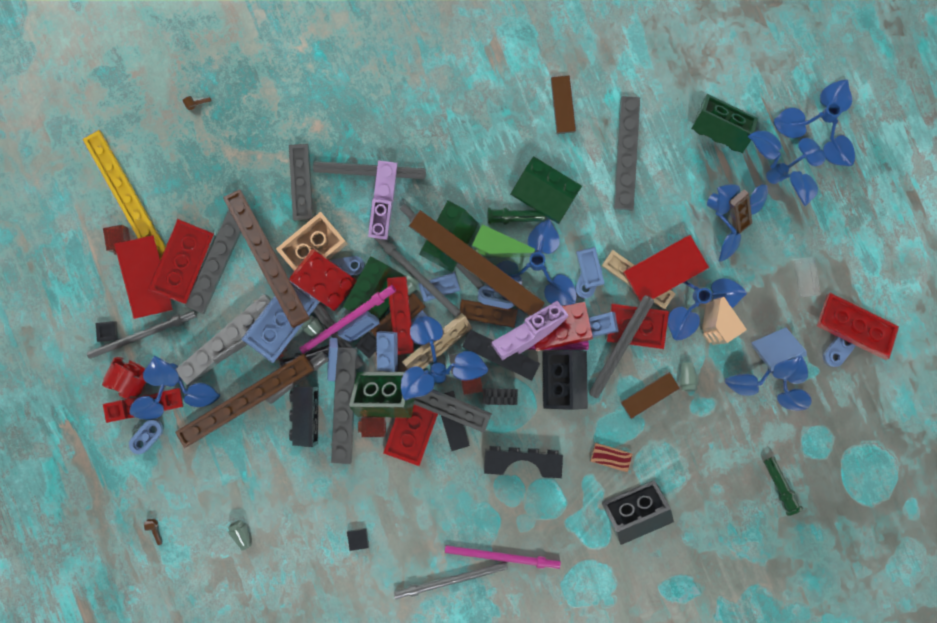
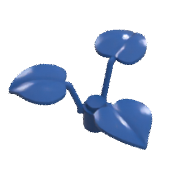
[773,80,855,166]
[748,131,826,206]
[707,184,768,262]
[496,219,576,306]
[668,278,747,341]
[401,316,488,400]
[724,355,812,411]
[130,356,220,420]

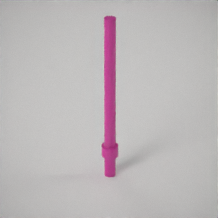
[299,285,396,354]
[445,545,561,569]

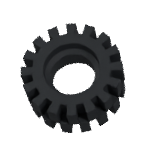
[483,388,518,405]

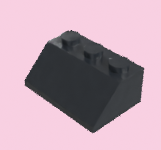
[542,351,588,410]
[289,387,319,447]
[602,480,674,545]

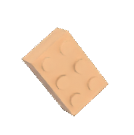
[276,212,348,271]

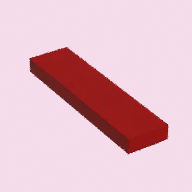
[387,276,415,355]

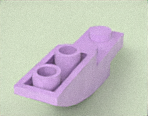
[368,160,398,240]
[492,301,568,360]

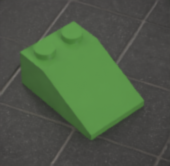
[472,224,535,258]

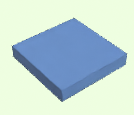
[751,327,807,371]

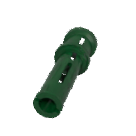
[487,208,545,225]
[763,456,803,516]

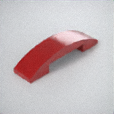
[102,388,184,423]

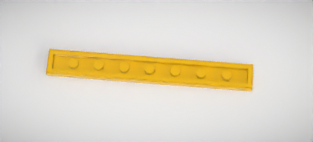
[82,130,166,260]

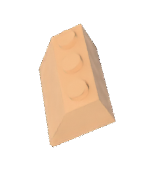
[702,297,747,345]

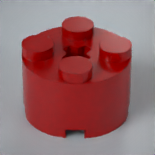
[102,357,146,399]

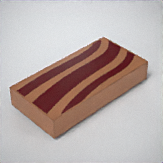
[590,443,633,472]

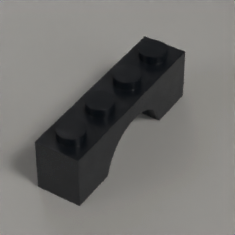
[462,329,540,381]
[484,446,563,479]

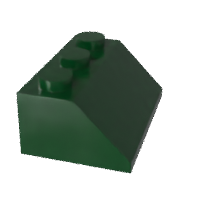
[691,94,758,153]
[510,156,582,224]
[419,200,479,273]
[343,256,405,321]
[349,372,415,418]

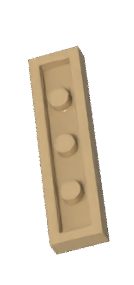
[601,250,676,310]
[402,313,472,370]

